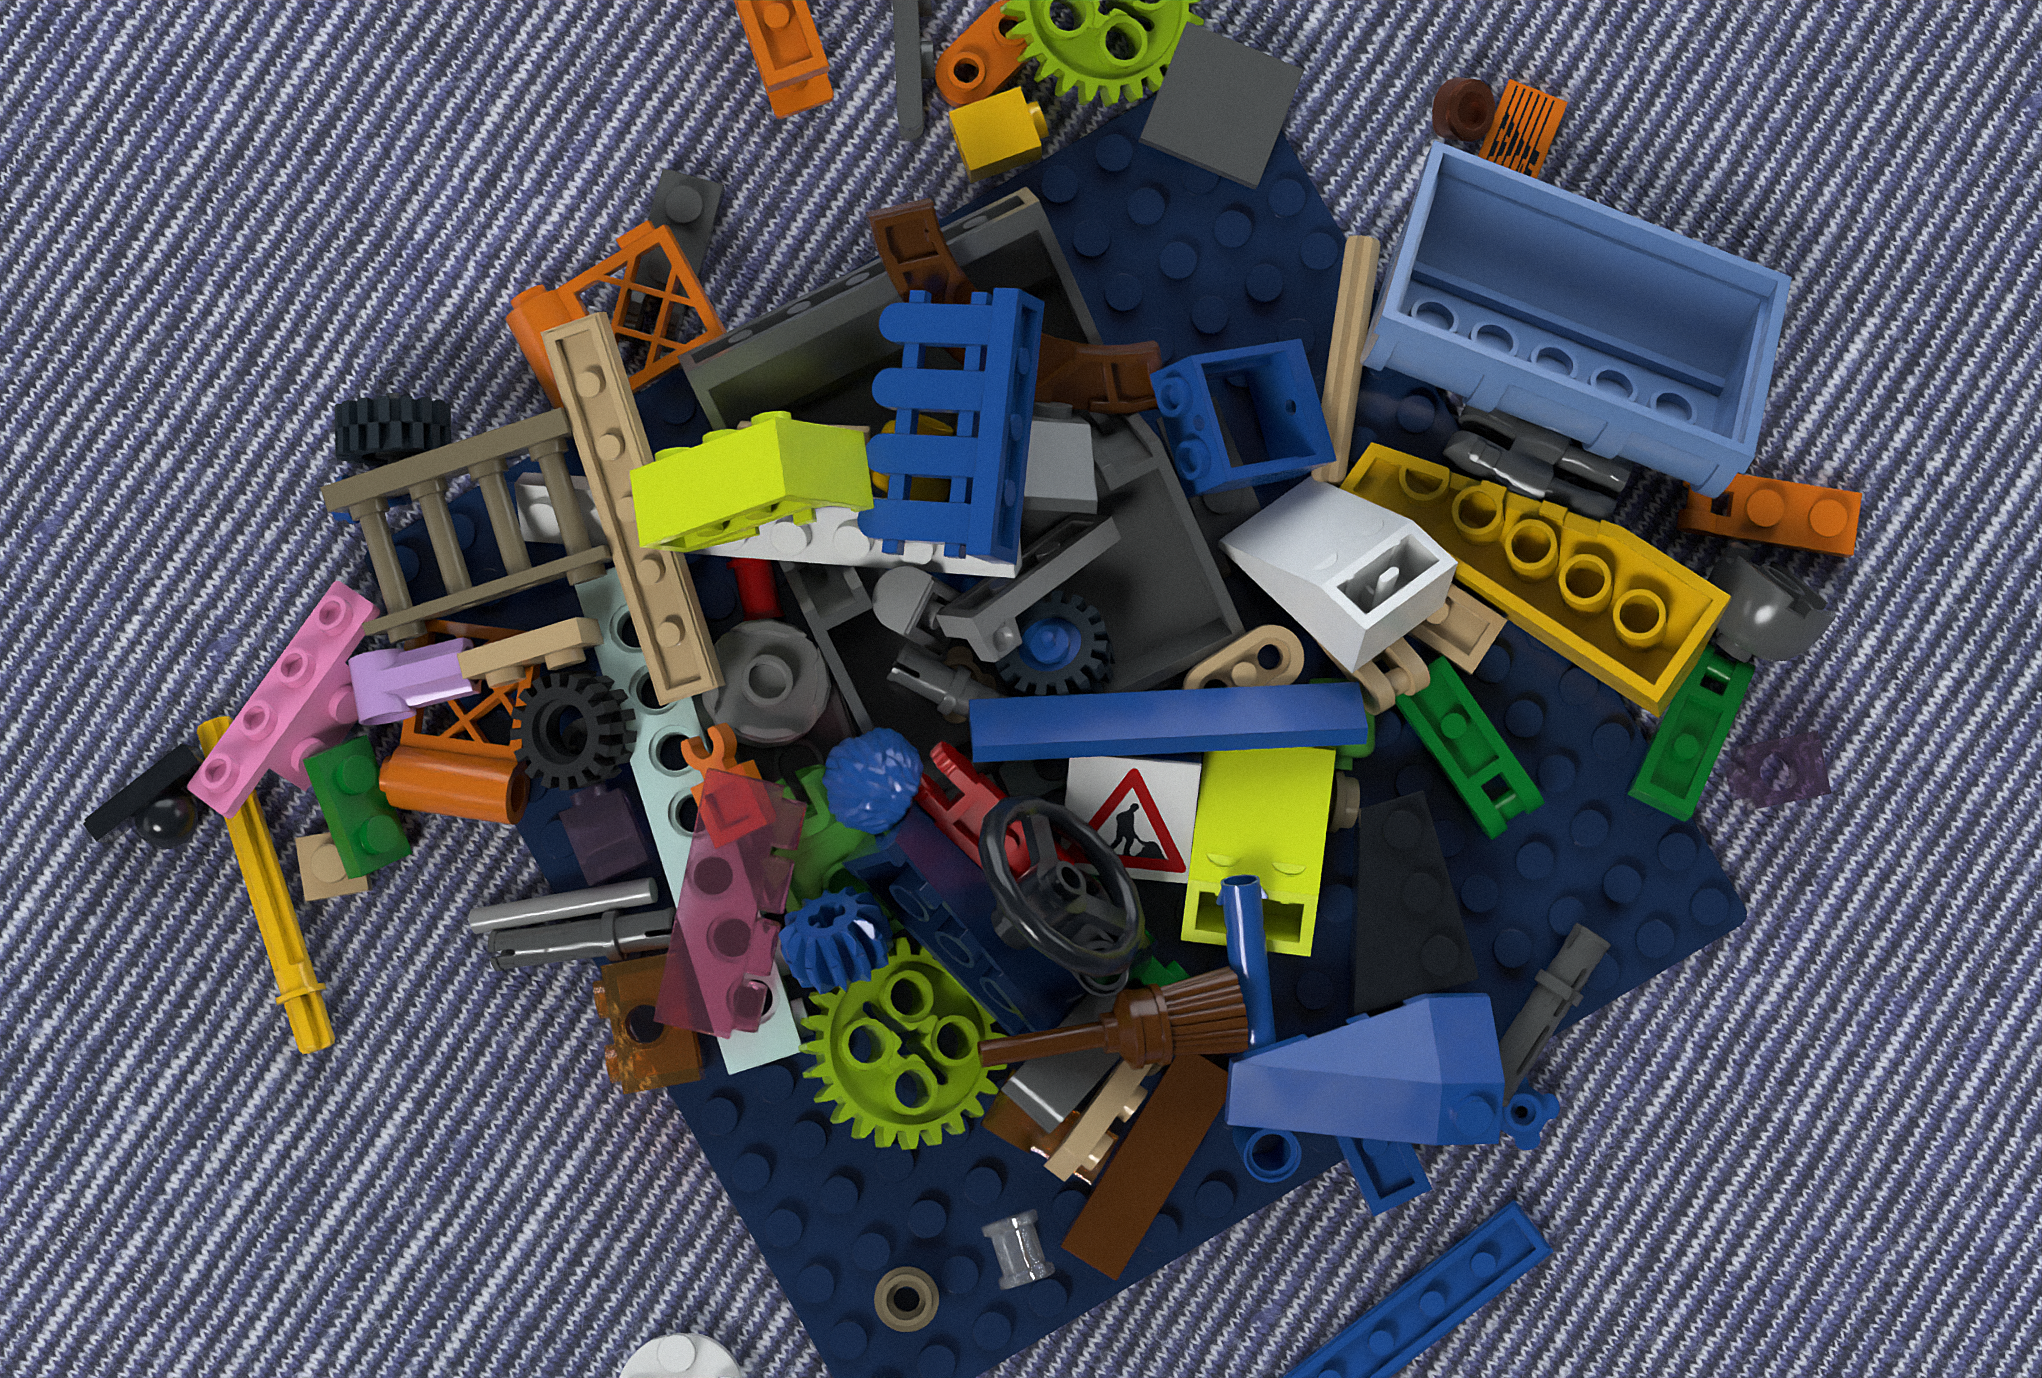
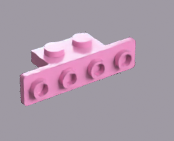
[187,581,380,819]

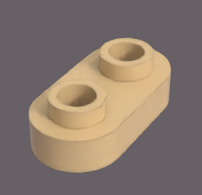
[1182,625,1304,690]

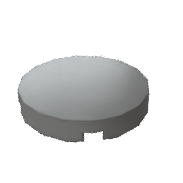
[702,618,831,749]

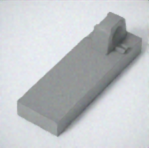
[935,513,1122,662]

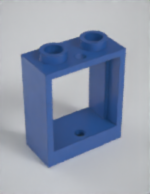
[1150,339,1337,499]

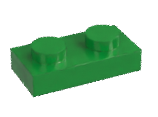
[303,734,412,879]

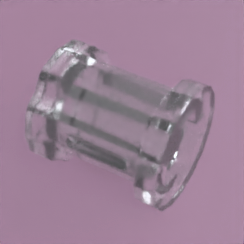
[981,1209,1056,1290]

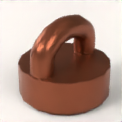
[1432,77,1496,142]

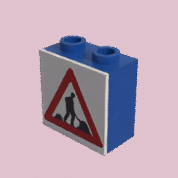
[1060,752,1201,884]

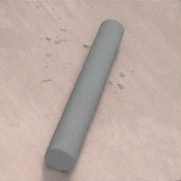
[469,877,658,934]

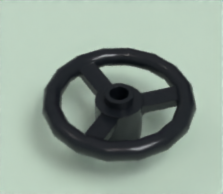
[978,794,1146,978]

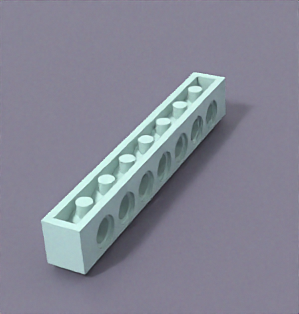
[575,567,814,1075]

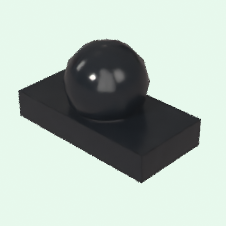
[83,743,205,850]

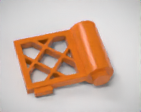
[505,220,727,409]
[379,619,541,825]

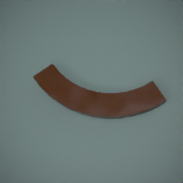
[865,198,1163,414]

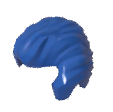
[822,727,924,835]

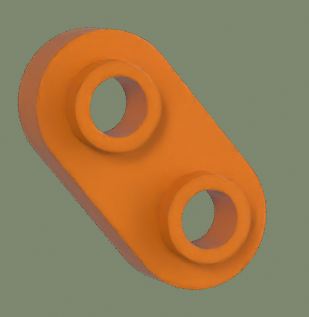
[935,0,1030,108]

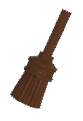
[977,966,1249,1070]

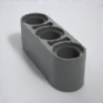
[1000,980,1144,1135]

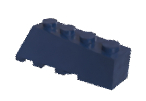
[841,801,1087,1036]

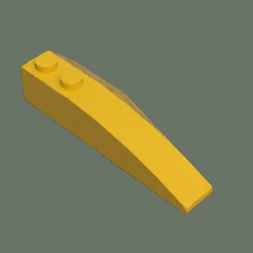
[1339,442,1732,718]

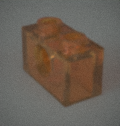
[593,951,706,1095]

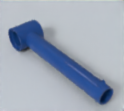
[1216,874,1302,1183]

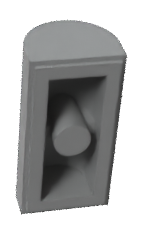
[872,566,962,655]

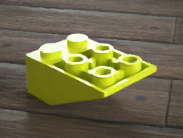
[1181,746,1336,957]

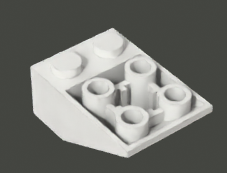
[1218,476,1458,673]

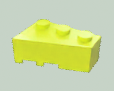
[630,411,874,553]

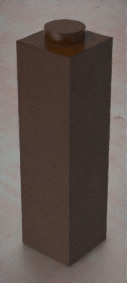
[1060,1053,1229,1281]

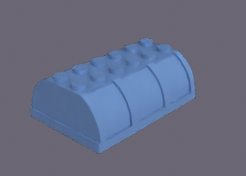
[1360,140,1792,498]

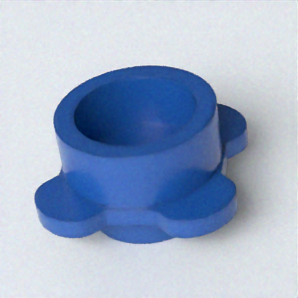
[1500,1077,1560,1150]

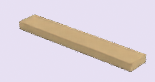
[540,312,726,706]

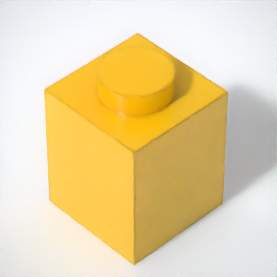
[948,86,1049,183]

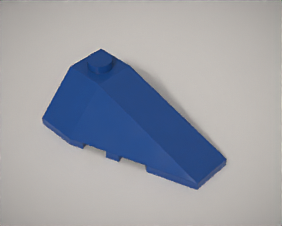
[1224,993,1505,1145]

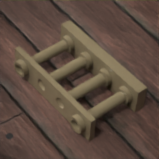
[320,407,613,644]

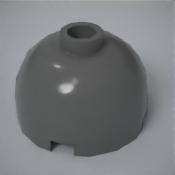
[1707,542,1837,663]

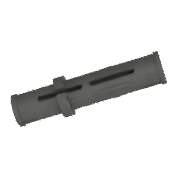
[488,907,684,972]
[1498,923,1611,1108]

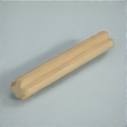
[1311,235,1381,486]

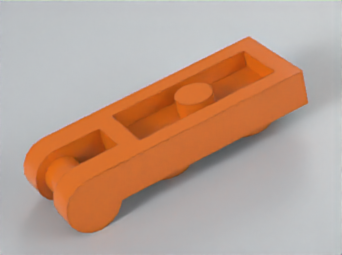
[1676,473,1862,558]

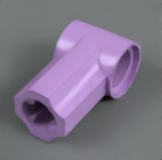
[348,637,482,725]

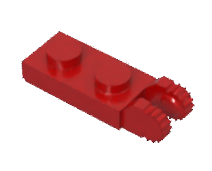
[913,741,1075,880]

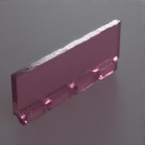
[653,767,807,1039]

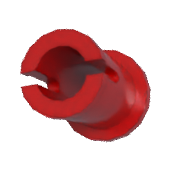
[726,557,785,622]

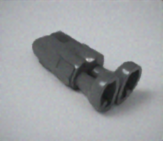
[1442,405,1635,522]

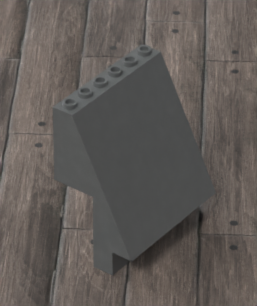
[677,187,1246,806]

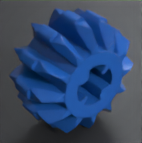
[778,886,894,995]

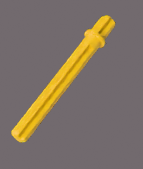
[197,716,335,1054]

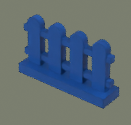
[857,288,1045,565]

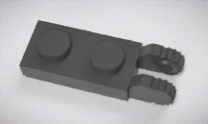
[620,168,725,353]

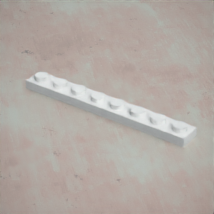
[514,472,1022,578]

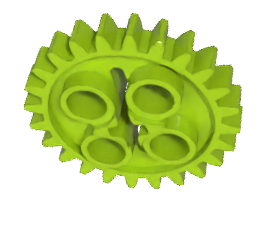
[1000,0,1204,107]
[798,937,1007,1150]

